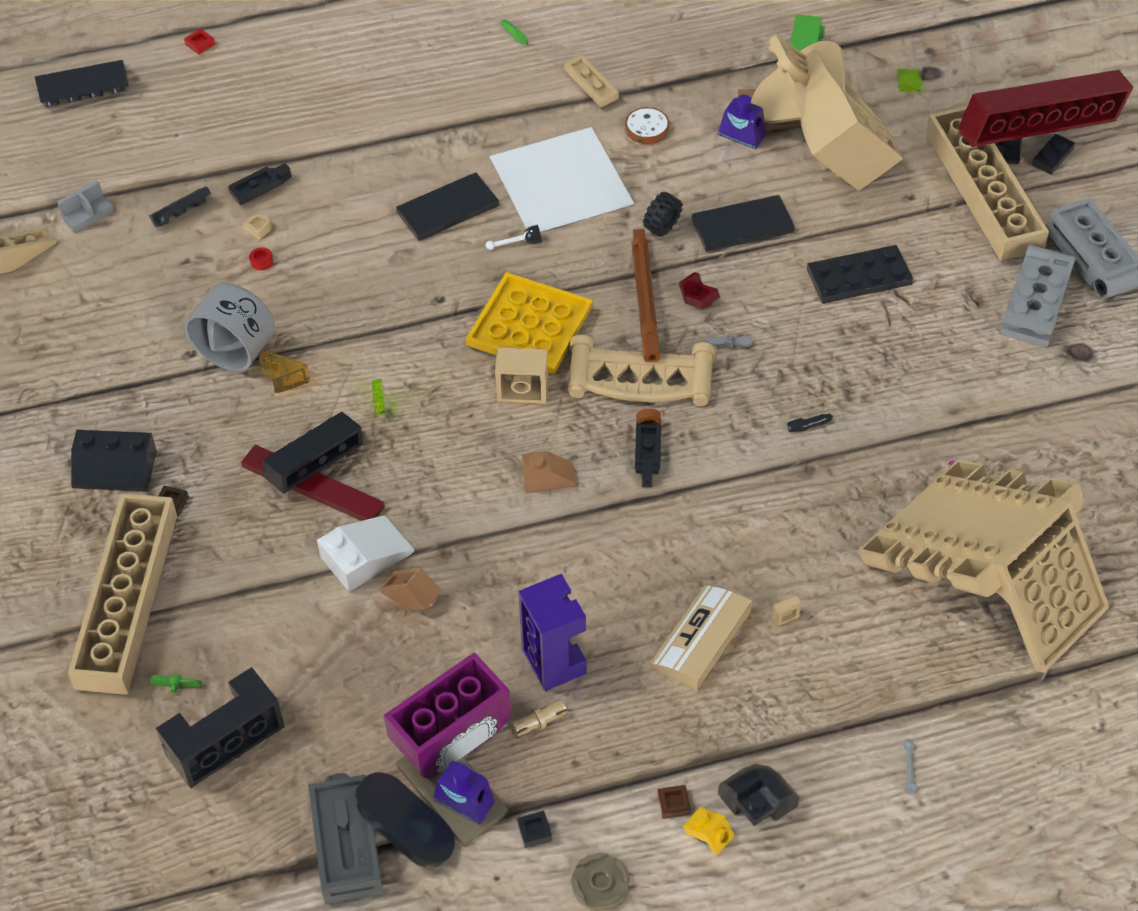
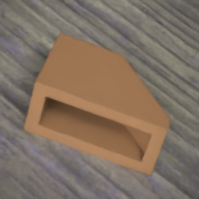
[522,451,577,493]
[379,568,442,611]

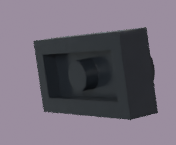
[1032,133,1075,175]

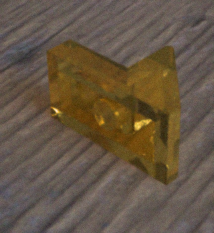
[259,350,310,393]

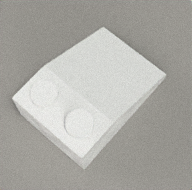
[317,515,414,592]

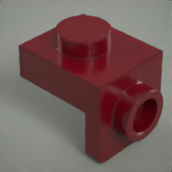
[679,272,720,309]

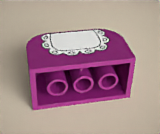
[384,652,511,778]

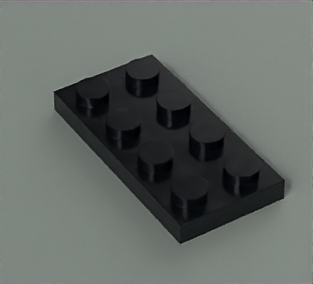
[807,245,913,304]

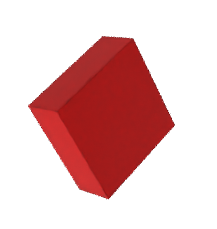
[184,28,215,55]

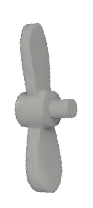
[706,333,753,348]

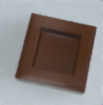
[657,785,691,819]

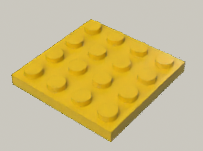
[465,272,593,375]

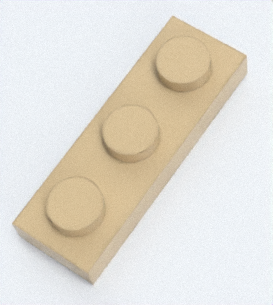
[564,55,619,108]

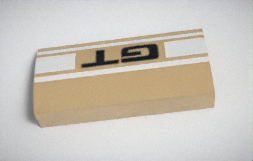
[650,585,752,691]

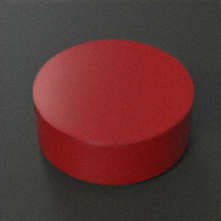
[249,247,274,270]

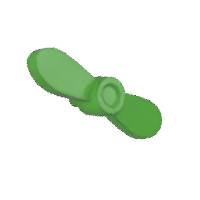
[150,674,202,693]

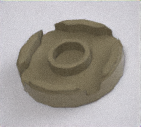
[571,853,630,911]

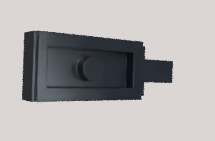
[228,163,292,206]
[149,186,211,228]
[635,424,661,488]

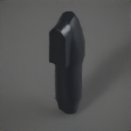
[787,413,833,432]

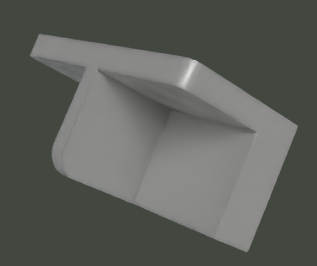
[57,181,114,233]

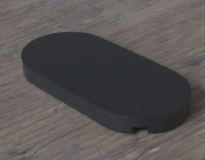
[355,772,455,867]

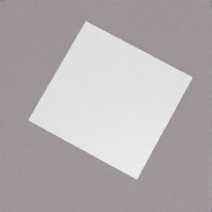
[489,127,634,232]

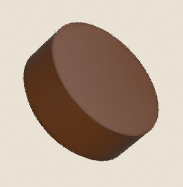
[636,409,661,425]

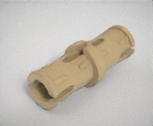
[510,698,567,738]

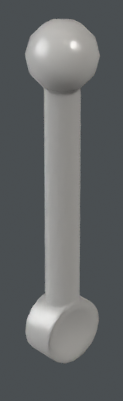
[903,739,917,795]

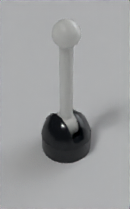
[485,224,542,250]

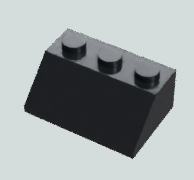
[71,429,157,492]

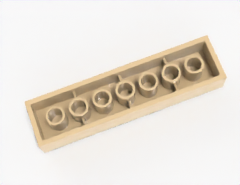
[926,106,1049,261]
[68,493,177,695]

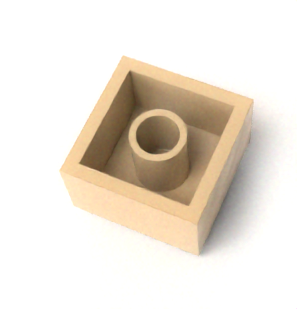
[495,347,548,404]

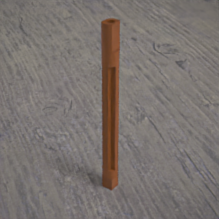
[631,229,661,362]

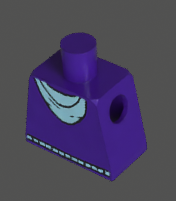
[718,94,766,150]
[433,761,495,825]

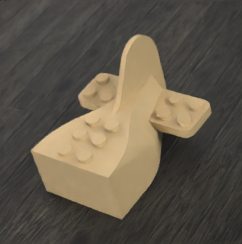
[751,33,903,191]

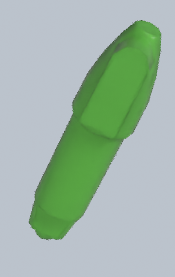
[501,19,528,45]

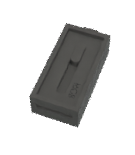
[308,773,383,905]

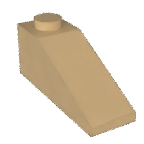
[0,228,57,275]

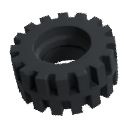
[643,191,683,237]

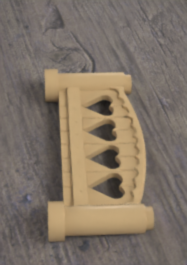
[568,335,716,406]

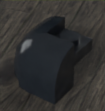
[718,764,799,826]

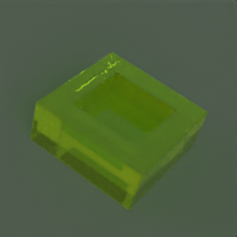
[897,69,921,91]
[372,379,385,415]

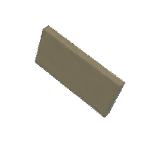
[396,756,509,847]

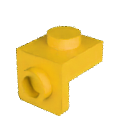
[683,806,734,855]

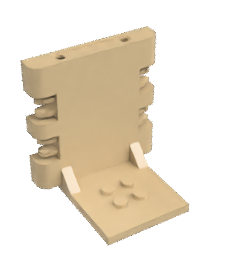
[858,459,1109,673]

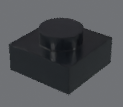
[517,811,552,848]

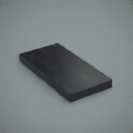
[396,172,499,241]
[691,195,795,252]

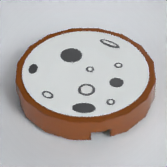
[625,107,669,144]

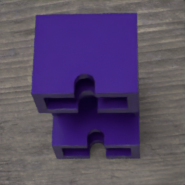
[518,573,587,691]

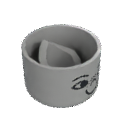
[184,283,275,372]

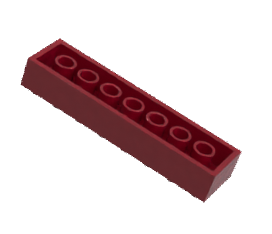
[958,70,1134,147]

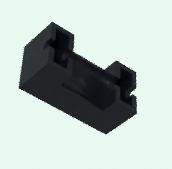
[156,667,285,789]

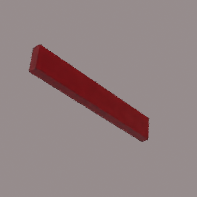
[241,444,385,521]

